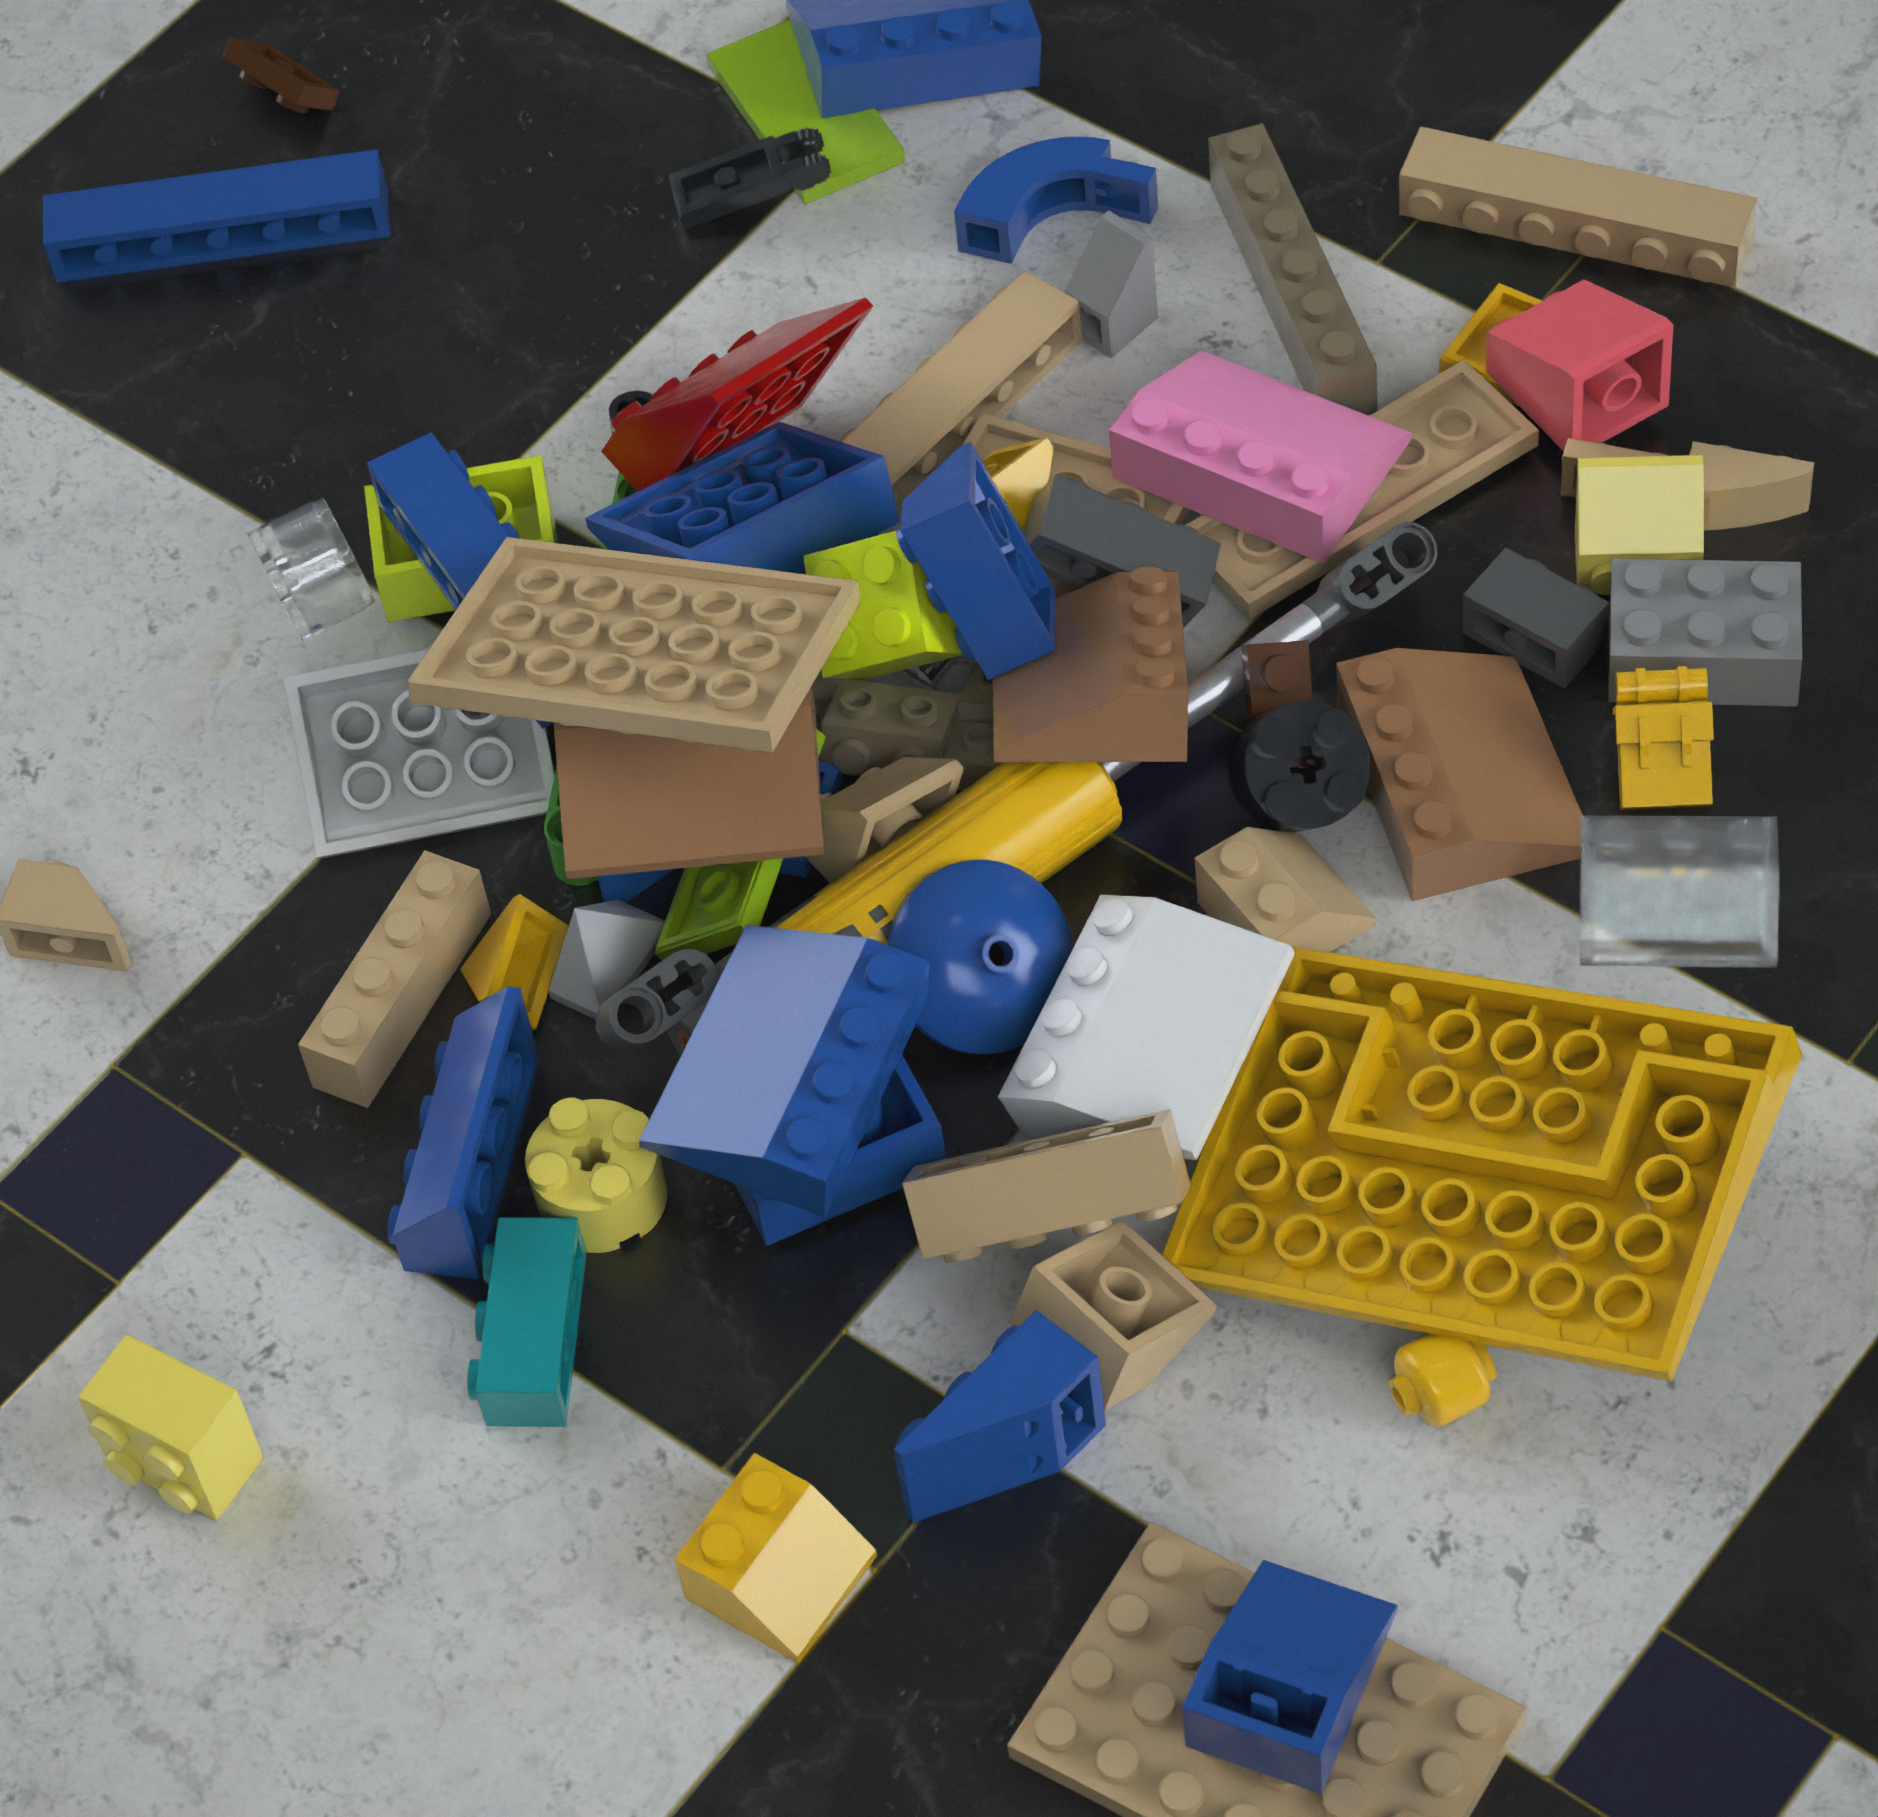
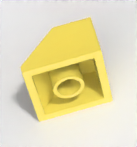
[1575,455,1704,595]

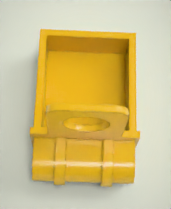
[1613,666,1714,810]

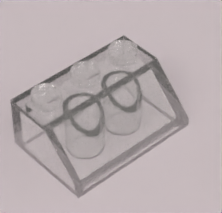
[1579,815,1779,968]

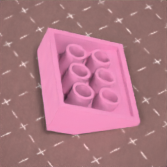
[1109,350,1411,564]

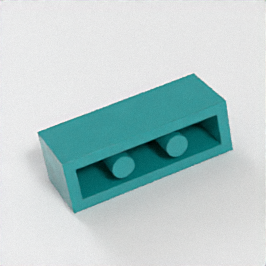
[467,1218,587,1427]

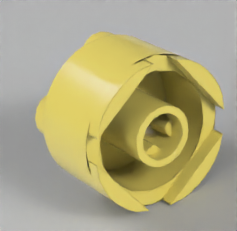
[525,1097,667,1253]

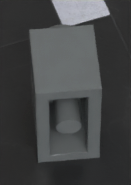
[1463,548,1609,689]

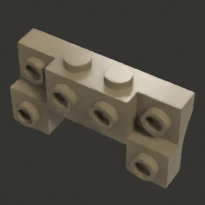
[812,663,1003,791]

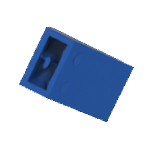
[893,1310,1106,1523]
[1182,1560,1398,1795]

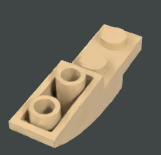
[1561,438,1814,530]

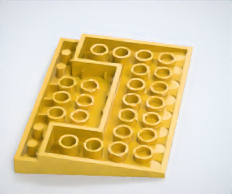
[1162,947,1802,1382]

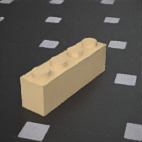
[298,850,491,1108]
[902,1109,1191,1263]

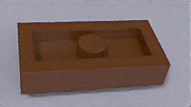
[223,37,340,113]
[1241,640,1313,768]

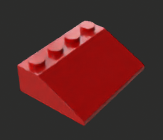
[601,297,873,492]

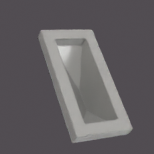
[548,900,665,1019]

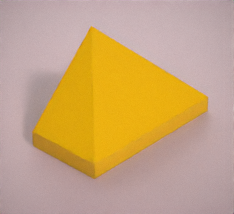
[460,894,569,1031]

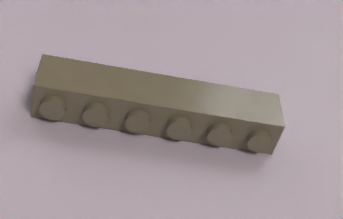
[1208,123,1377,415]

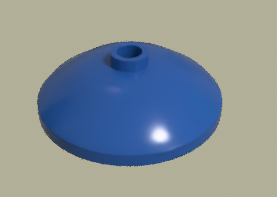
[887,860,1073,1055]

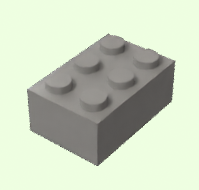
[1608,558,1802,707]

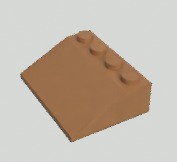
[992,567,1189,762]
[1336,648,1596,901]
[554,686,825,879]

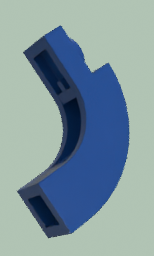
[954,137,1158,264]

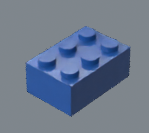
[734,1055,946,1246]

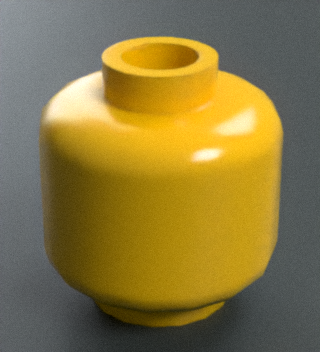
[1388,1333,1497,1428]

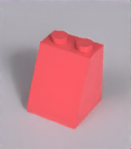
[1486,279,1674,452]

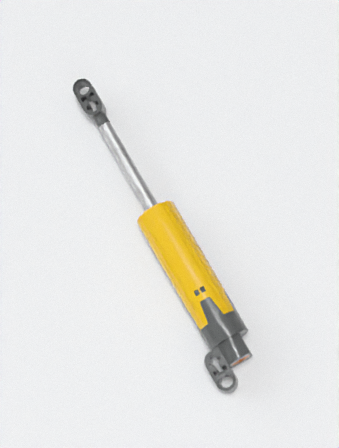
[595,522,1437,1056]

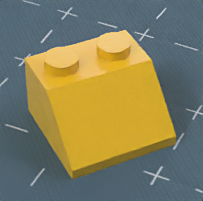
[674,1453,877,1664]

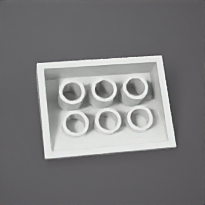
[283,649,555,859]
[998,895,1295,1160]

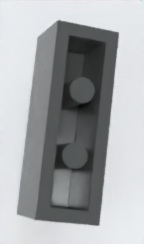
[1023,474,1221,628]

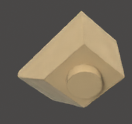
[0,859,131,971]

